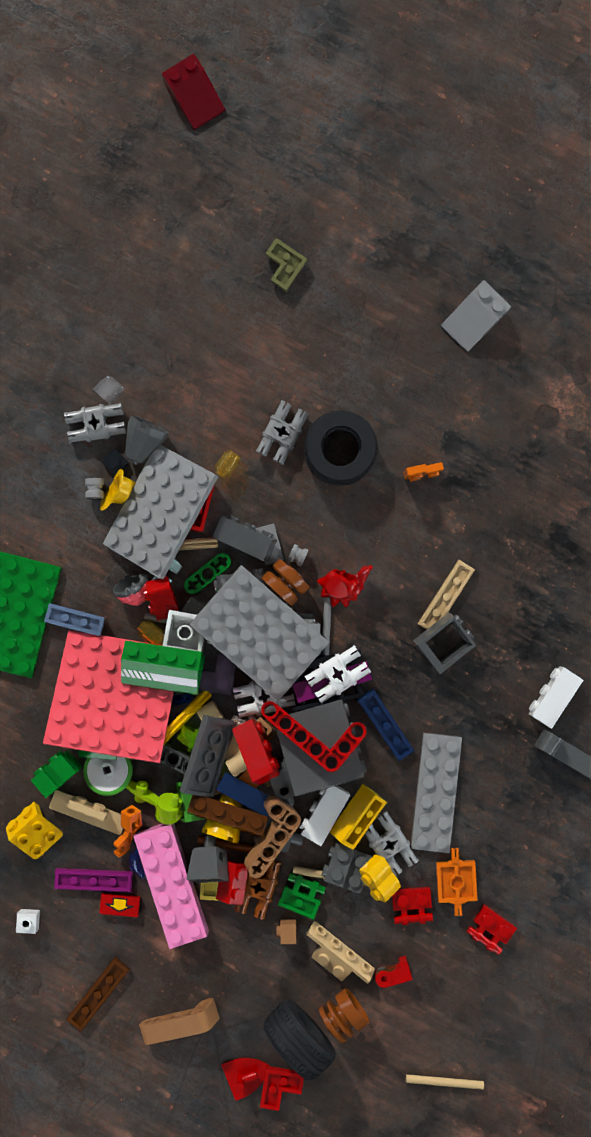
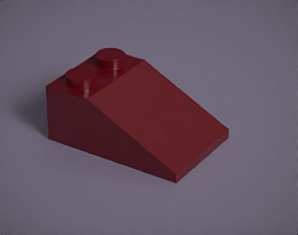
[162,53,226,130]

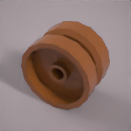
[261,558,310,607]

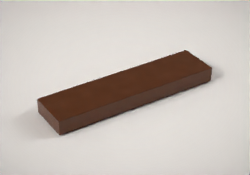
[66,957,130,1032]

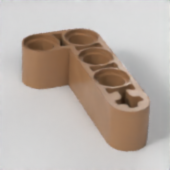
[244,796,301,878]
[139,998,220,1045]

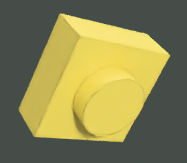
[200,882,219,901]

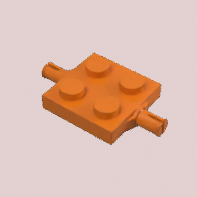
[436,848,478,916]

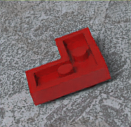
[260,1066,304,1111]

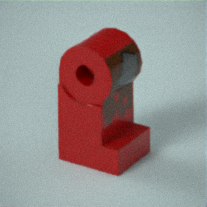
[375,956,413,988]

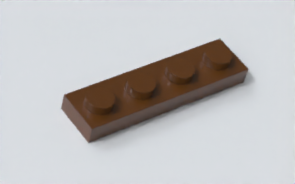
[187,795,268,837]

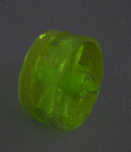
[177,724,200,752]

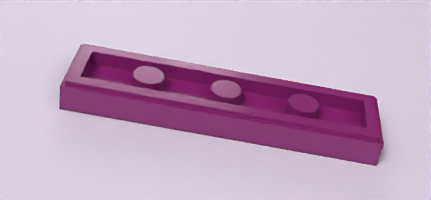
[293,661,372,703]
[54,868,133,892]

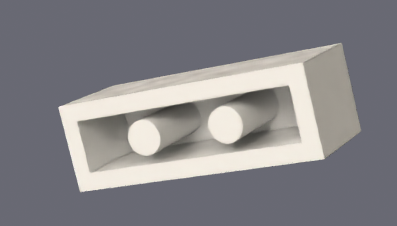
[529,666,583,729]
[300,786,350,846]

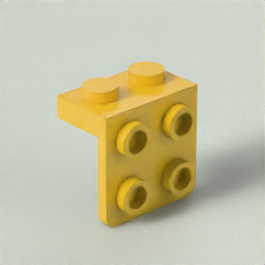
[6,802,63,859]

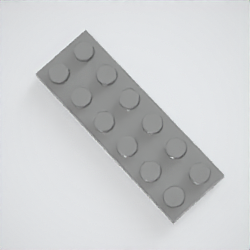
[410,732,462,853]

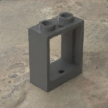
[413,612,476,674]

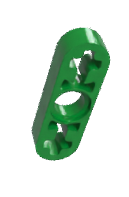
[184,553,232,594]

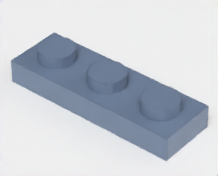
[44,603,106,636]

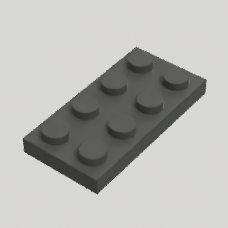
[180,715,237,797]

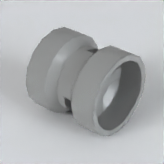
[85,478,105,499]

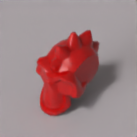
[317,565,373,608]

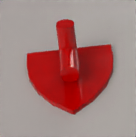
[221,1058,270,1101]

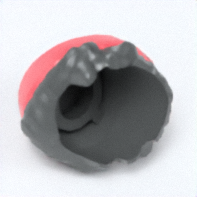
[113,574,148,606]

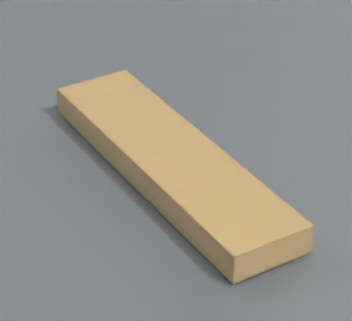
[417,560,475,630]

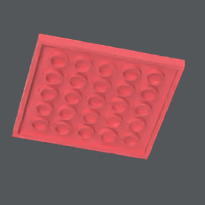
[43,630,174,764]

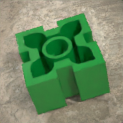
[30,750,83,798]

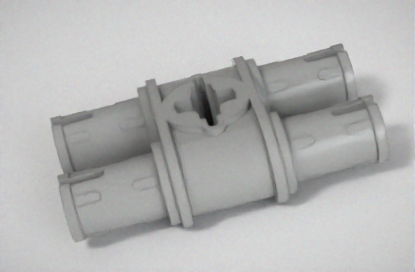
[256,400,309,465]
[64,403,127,443]
[365,811,419,876]

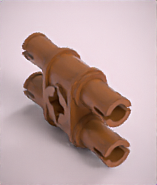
[234,860,281,919]

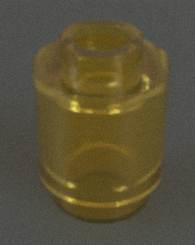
[214,450,241,479]
[137,620,165,645]

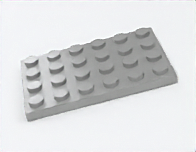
[103,445,219,579]
[189,565,329,701]

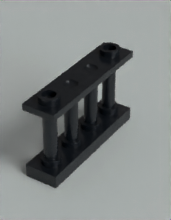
[293,649,369,712]

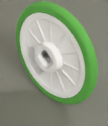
[83,757,133,796]

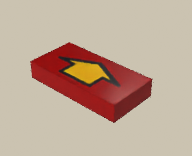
[99,893,141,917]

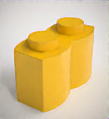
[359,855,401,903]

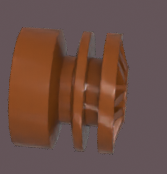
[319,988,370,1044]

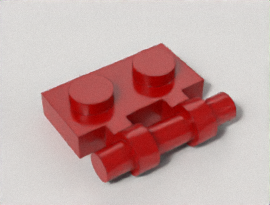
[392,887,433,926]
[466,904,517,955]

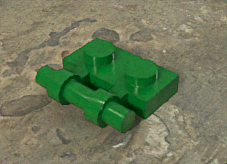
[278,873,326,920]

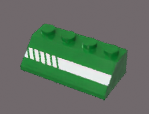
[121,640,205,695]

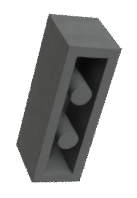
[213,514,277,561]

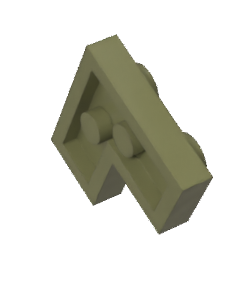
[266,238,308,292]

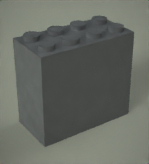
[276,699,367,797]

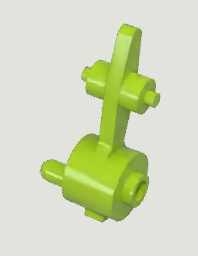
[126,780,183,825]

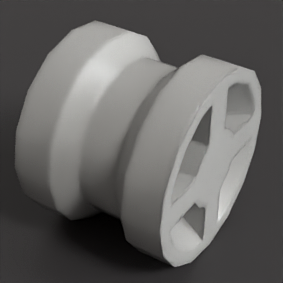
[287,544,308,567]

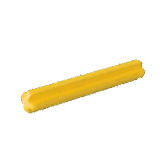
[164,689,212,745]

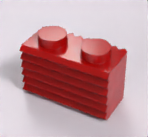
[143,576,179,621]
[216,860,248,905]

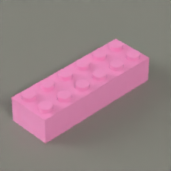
[133,824,209,949]

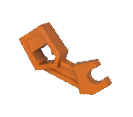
[113,805,142,858]

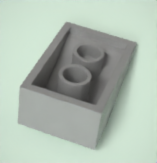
[441,280,511,352]

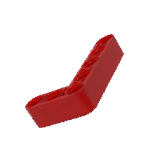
[261,701,366,773]

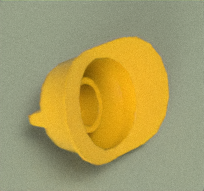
[100,469,136,511]

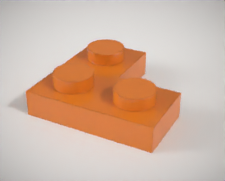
[403,462,444,482]

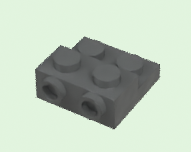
[321,843,372,894]

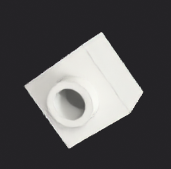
[16,909,40,934]

